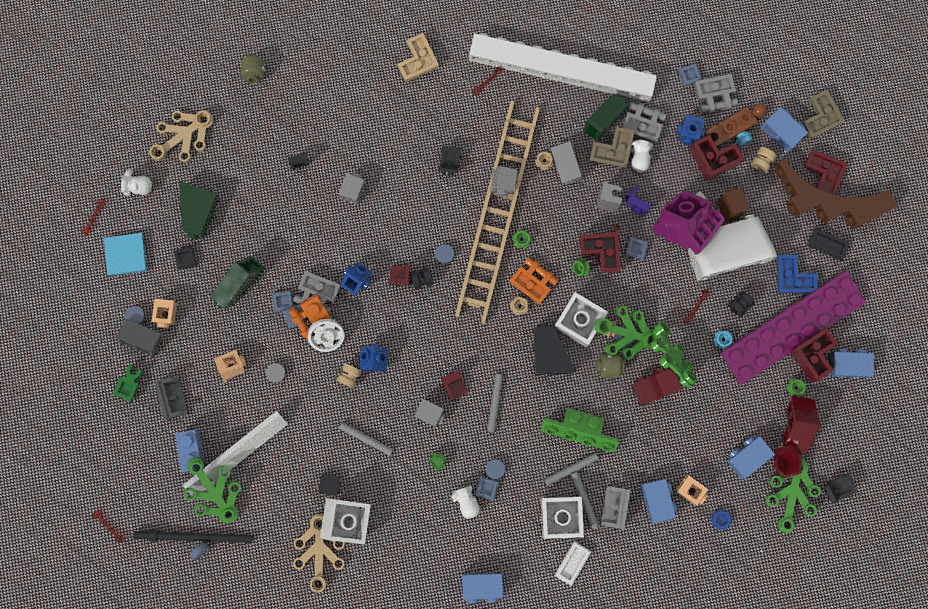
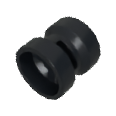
[410,267,434,291]
[728,291,755,317]

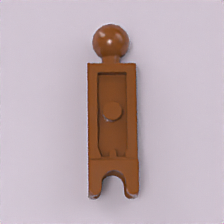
[704,103,767,148]

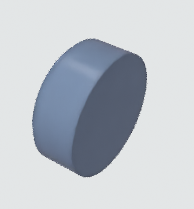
[435,244,454,264]
[125,306,146,325]
[485,459,505,479]
[190,542,210,561]

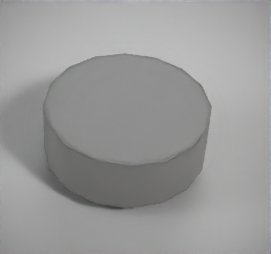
[266,363,286,383]

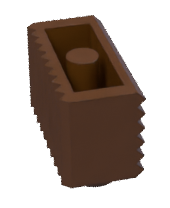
[717,187,750,222]

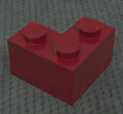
[689,135,745,182]
[579,232,621,273]
[790,328,838,383]
[632,367,682,406]
[782,395,821,454]

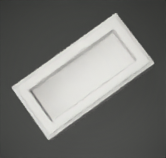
[554,541,591,586]

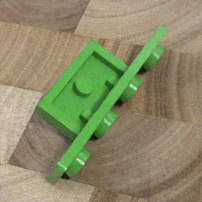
[540,408,619,452]

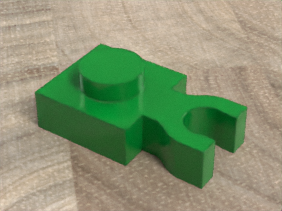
[113,365,144,402]

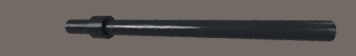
[133,530,253,543]

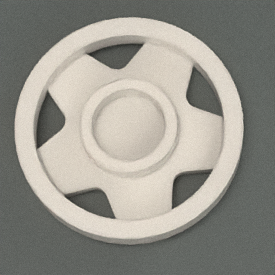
[308,318,344,352]

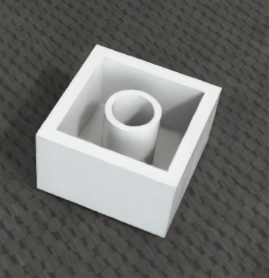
[554,292,608,347]
[540,497,584,539]
[320,498,371,544]

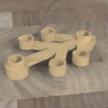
[149,110,213,163]
[293,514,345,593]

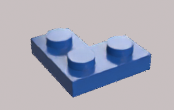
[776,255,818,294]

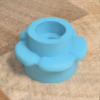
[735,131,753,148]
[714,331,733,349]

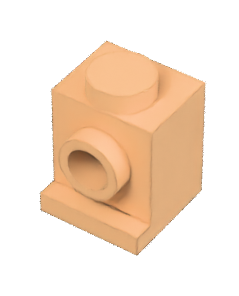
[151,299,178,329]
[214,350,246,383]
[674,475,708,505]

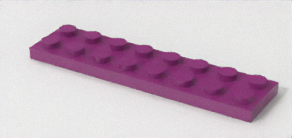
[720,270,866,385]

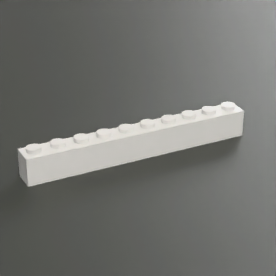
[469,33,657,102]

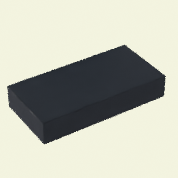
[806,227,850,261]

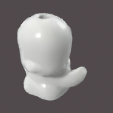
[630,140,653,172]
[121,169,152,196]
[451,486,480,519]

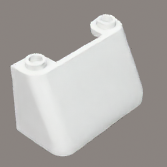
[687,214,777,282]

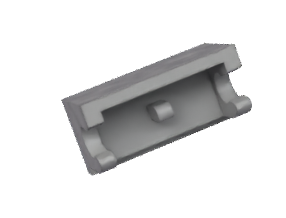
[551,141,583,185]
[596,181,622,212]
[601,486,630,529]

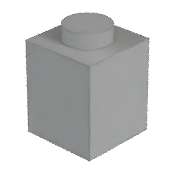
[490,166,517,197]
[338,173,365,205]
[414,399,446,427]

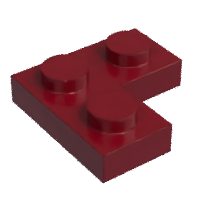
[804,149,848,195]

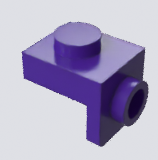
[625,185,651,215]

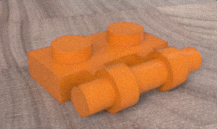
[509,257,559,305]
[288,294,336,342]

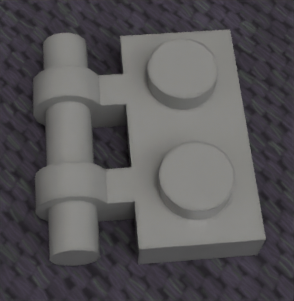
[694,74,738,113]
[622,102,667,144]
[293,271,341,313]

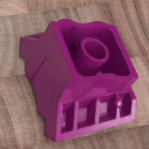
[651,190,725,255]

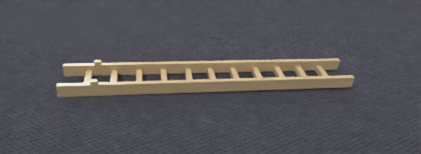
[455,101,540,324]

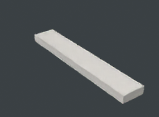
[183,411,288,495]

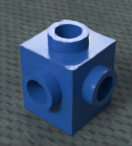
[676,114,705,146]
[340,262,373,296]
[359,343,389,372]

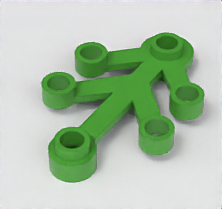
[594,305,659,360]
[651,321,697,388]
[183,457,241,523]
[765,459,821,533]

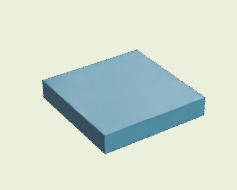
[104,233,147,276]

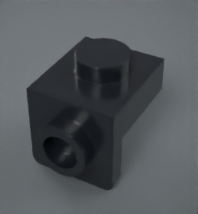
[439,145,461,176]
[824,473,858,503]

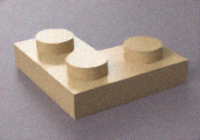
[397,33,439,83]

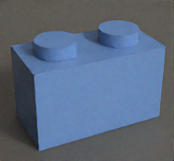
[761,107,808,153]
[829,349,874,378]
[175,430,205,473]
[726,436,775,479]
[640,479,677,523]
[462,572,503,603]

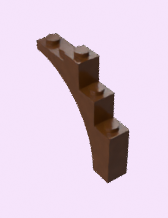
[774,158,898,230]

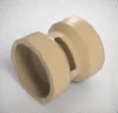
[751,147,777,173]
[336,363,362,389]

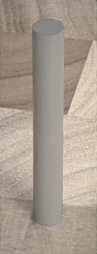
[487,374,503,433]
[339,422,393,456]
[543,453,599,486]
[571,471,600,529]

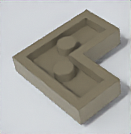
[801,90,845,140]
[589,127,635,168]

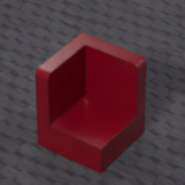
[389,264,410,286]
[441,371,468,401]
[774,444,802,478]

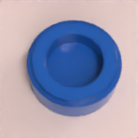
[711,510,731,530]

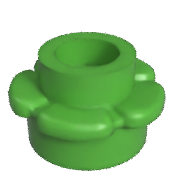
[512,230,531,248]
[572,258,590,276]
[786,378,806,396]
[428,452,446,470]

